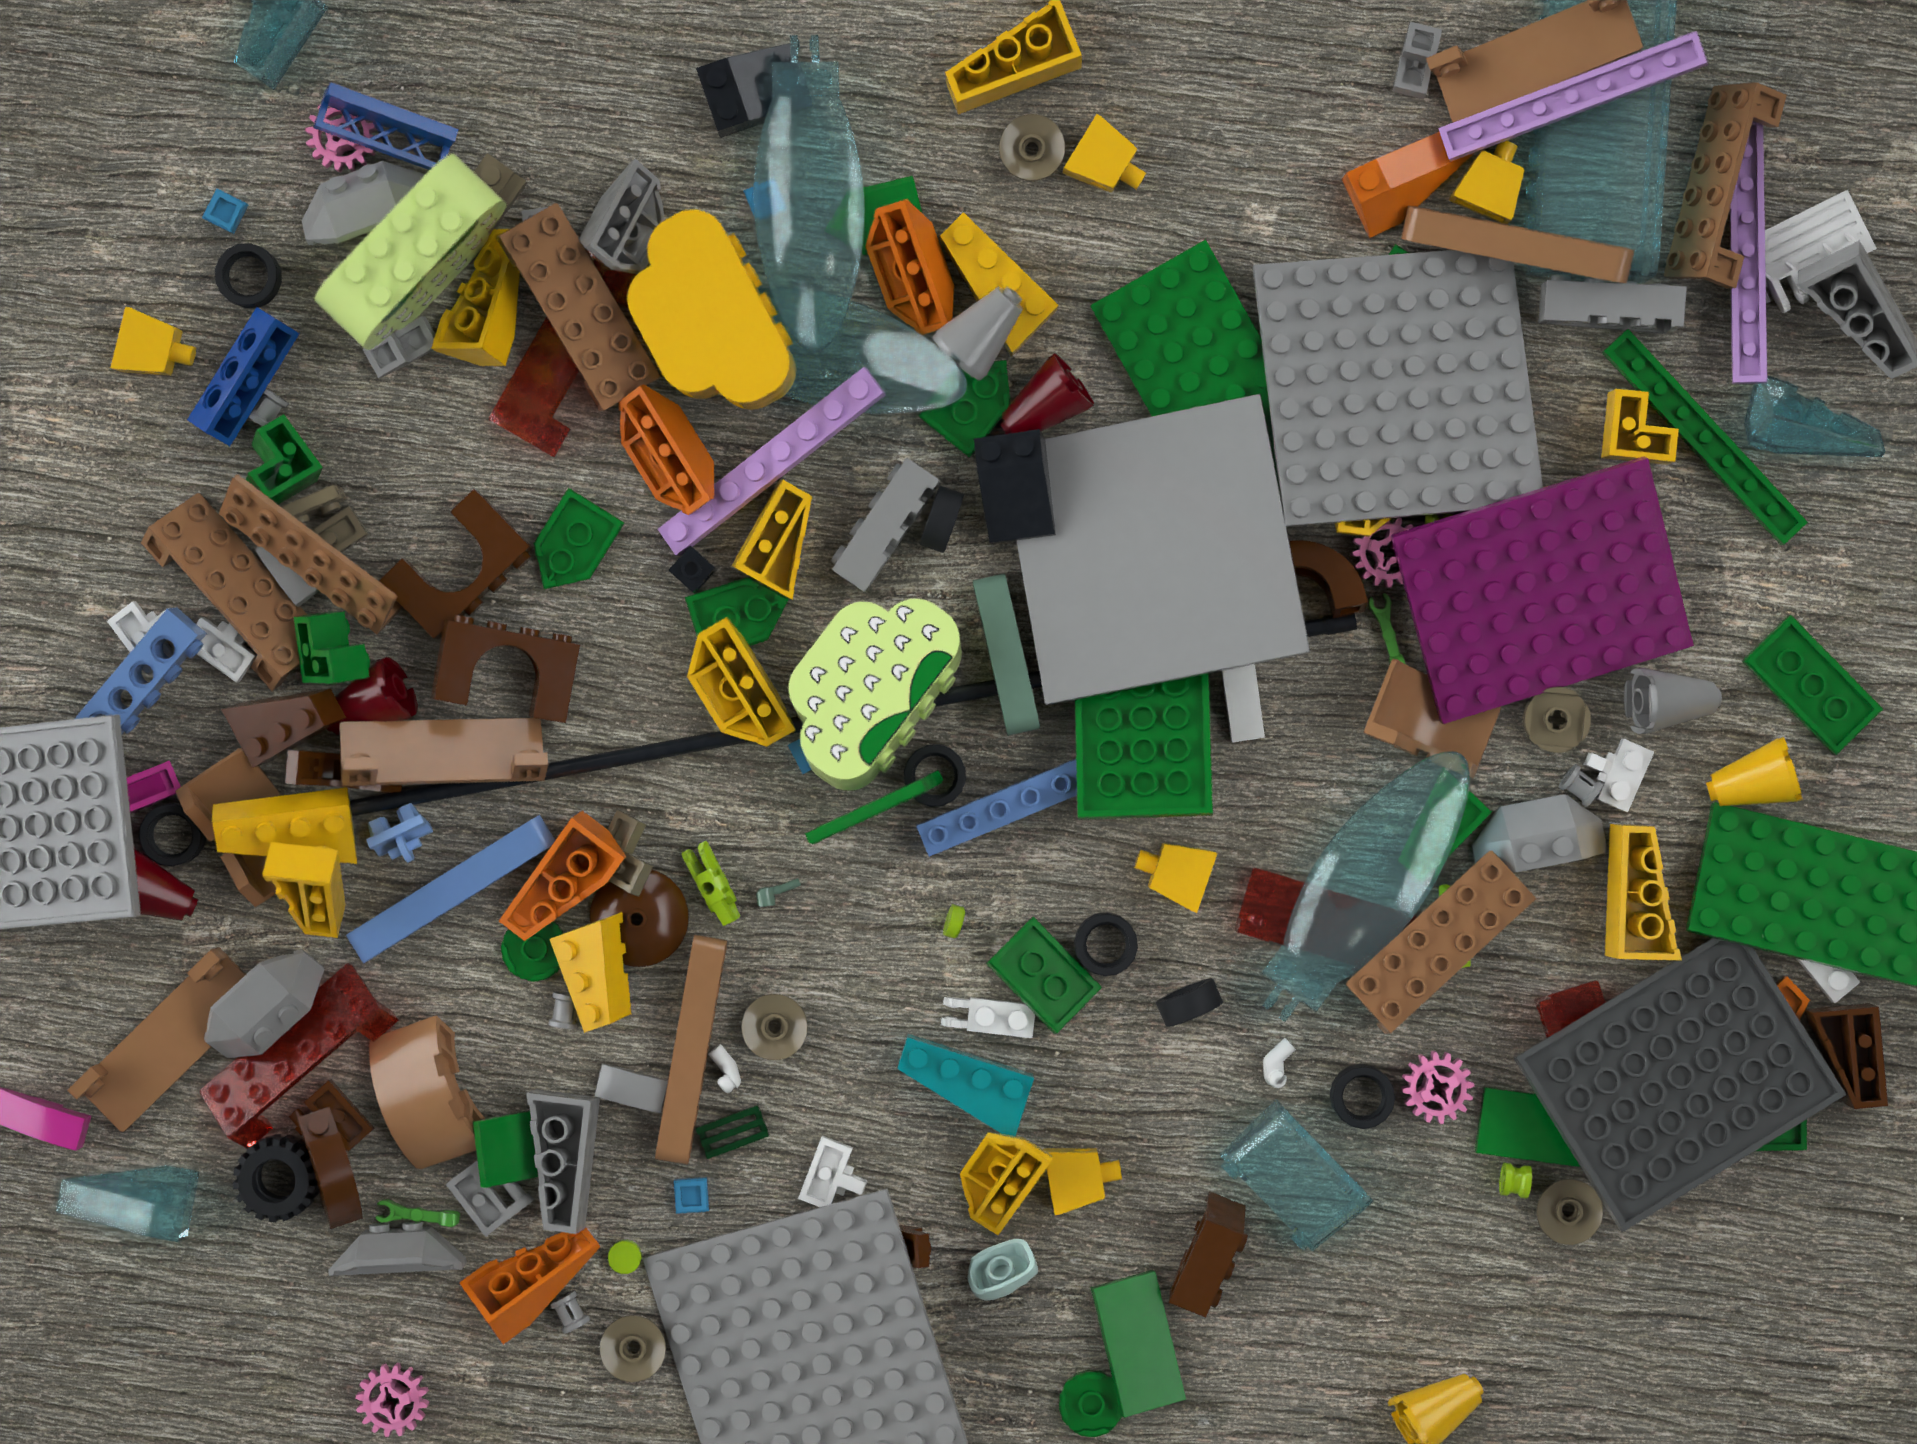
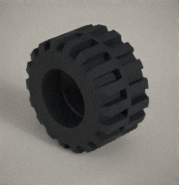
[233,1134,320,1222]

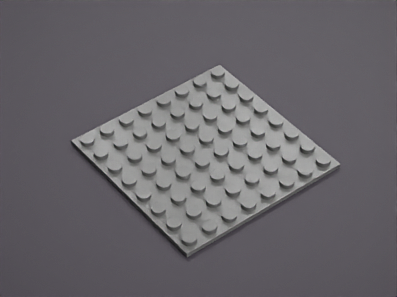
[1252,250,1543,527]
[1017,394,1310,705]
[642,1189,968,1444]

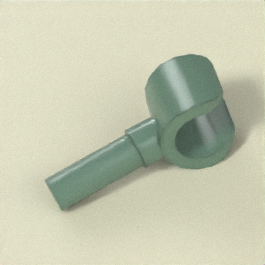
[756,878,801,907]

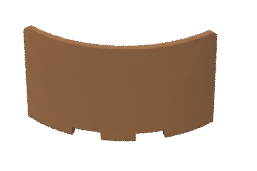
[1363,658,1501,779]
[175,748,282,907]
[369,1015,486,1169]

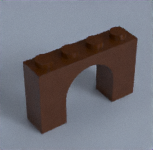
[379,489,533,639]
[430,615,580,723]

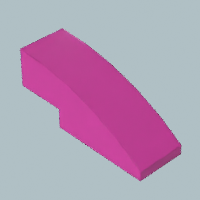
[126,761,181,814]
[0,1087,92,1151]

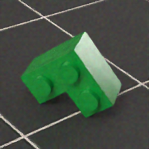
[246,414,323,505]
[293,611,370,684]

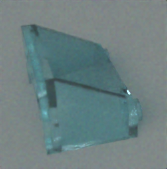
[1220,1100,1374,1251]

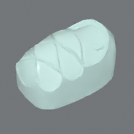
[968,1239,1038,1301]

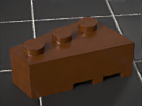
[221,688,346,768]
[1804,1003,1888,1109]
[1169,1191,1248,1317]

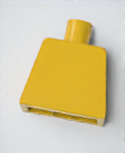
[1063,114,1147,193]
[1449,141,1524,224]
[110,306,196,376]
[1134,843,1218,913]
[1043,1148,1122,1215]

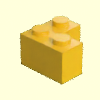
[1601,389,1679,465]

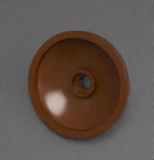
[589,869,689,967]

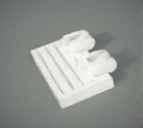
[1727,190,1877,313]

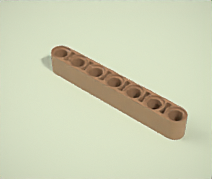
[1401,206,1634,283]
[655,935,727,1165]

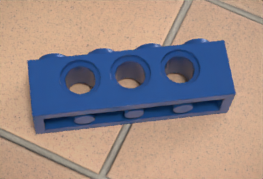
[187,307,300,446]

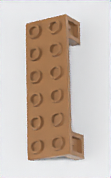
[1426,0,1644,123]
[1664,82,1787,288]
[496,203,659,411]
[219,474,402,635]
[141,493,307,691]
[339,718,548,786]
[1346,851,1536,1034]
[67,947,246,1132]

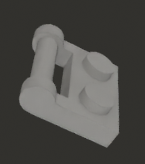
[446,1160,534,1237]

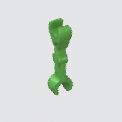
[1368,593,1406,666]
[375,1199,460,1227]

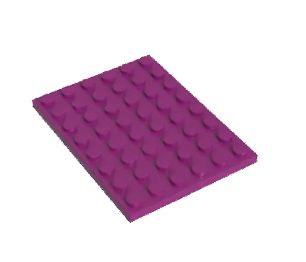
[1391,456,1694,724]

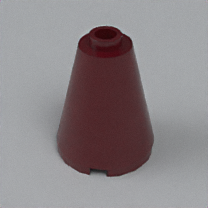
[1001,353,1094,434]
[327,657,418,735]
[134,848,199,921]

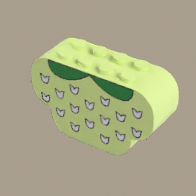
[314,154,507,350]
[788,599,962,791]

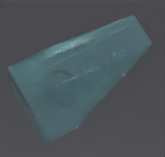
[1744,375,1886,457]
[56,1165,200,1242]

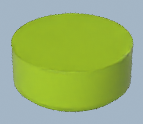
[943,904,965,939]
[608,1239,642,1274]

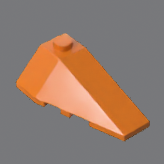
[1342,132,1474,239]
[499,811,626,941]
[459,1227,600,1345]

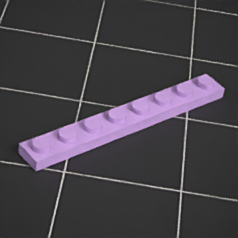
[1438,31,1708,162]
[1729,121,1767,384]
[658,367,886,557]

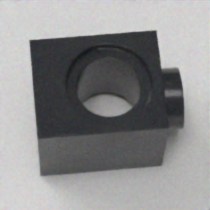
[668,546,718,594]

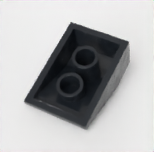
[696,43,814,138]
[974,429,1056,544]

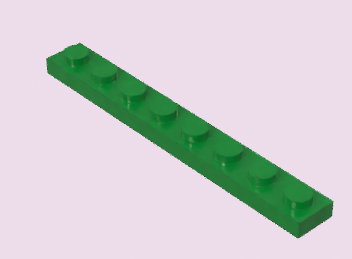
[1601,329,1808,545]

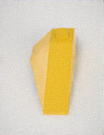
[431,229,520,366]

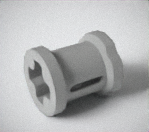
[249,388,289,426]
[1558,764,1603,807]
[548,991,578,1029]
[549,1290,590,1334]

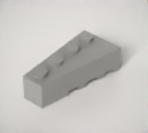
[1797,240,1917,379]
[1538,275,1687,334]
[831,457,940,593]
[526,1089,600,1234]

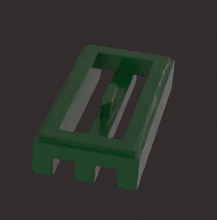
[696,1104,770,1159]

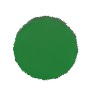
[501,921,564,982]
[1058,1369,1122,1437]

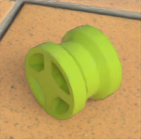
[1499,1162,1532,1199]

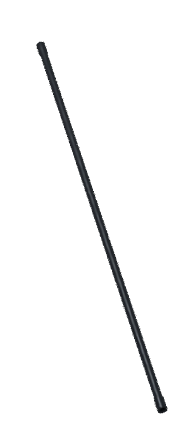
[350,614,1357,816]

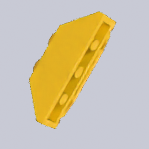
[687,617,795,747]
[960,1132,1053,1235]

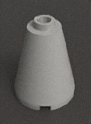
[932,286,1023,380]
[1624,668,1722,734]

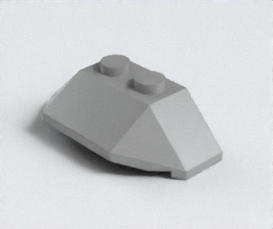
[579,159,665,274]
[302,161,425,245]
[1471,794,1608,873]
[204,949,325,1058]
[328,1221,467,1276]

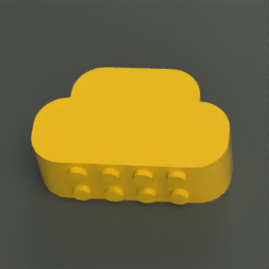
[627,209,796,410]

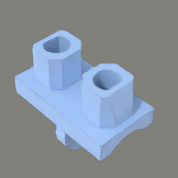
[366,803,433,863]

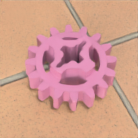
[305,105,380,172]
[1350,517,1413,588]
[1401,1051,1474,1124]
[355,1363,429,1437]

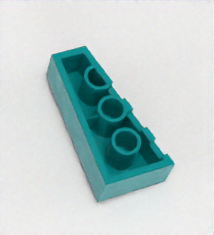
[897,1034,1034,1136]

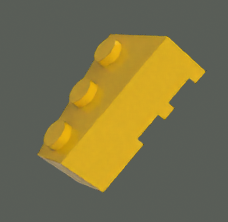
[731,479,812,600]
[262,842,346,938]
[549,912,631,1033]

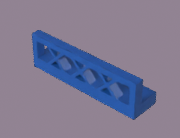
[313,82,459,170]

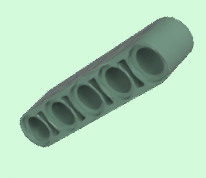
[972,573,1040,736]

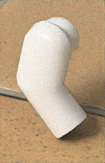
[1263,1038,1296,1088]
[708,1044,741,1093]

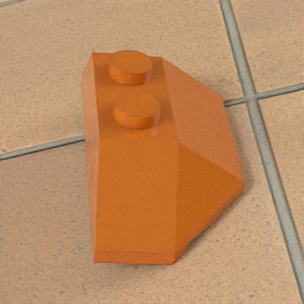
[865,199,954,335]
[618,384,714,515]

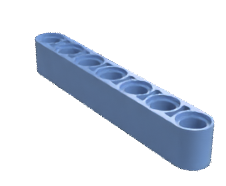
[346,815,555,963]

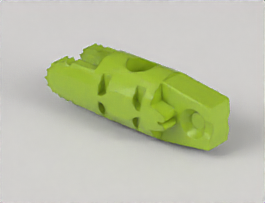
[681,841,740,926]

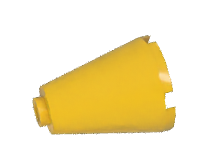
[1706,736,1803,806]
[1388,1374,1484,1444]

